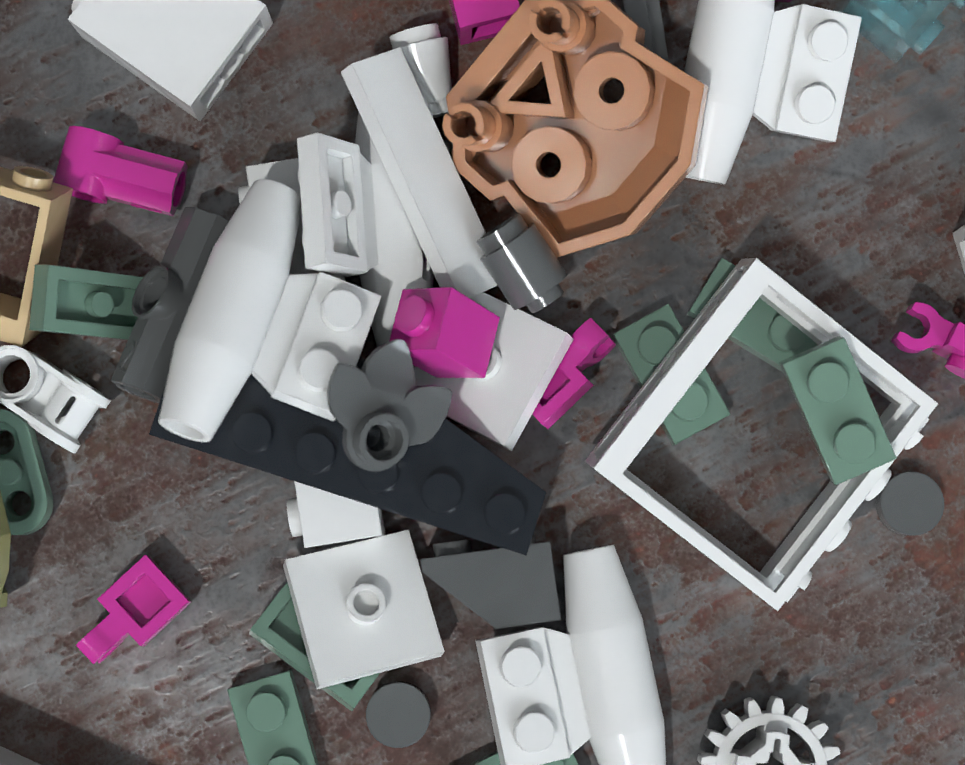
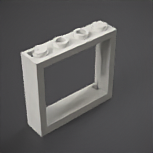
[585,258,938,611]

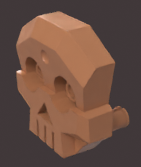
[442,0,709,257]

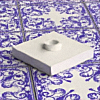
[414,292,574,451]
[283,530,445,689]

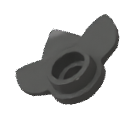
[327,339,452,472]

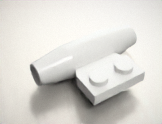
[684,0,862,185]
[297,111,434,348]
[159,179,381,442]
[475,545,666,765]

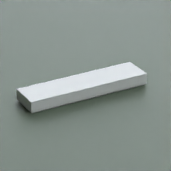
[340,47,497,298]

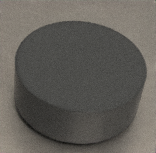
[876,472,944,536]
[366,681,431,748]

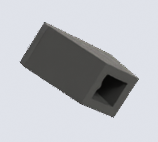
[420,531,561,629]

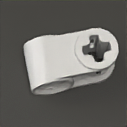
[0,345,111,453]

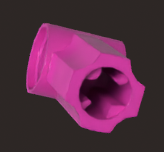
[53,126,188,217]

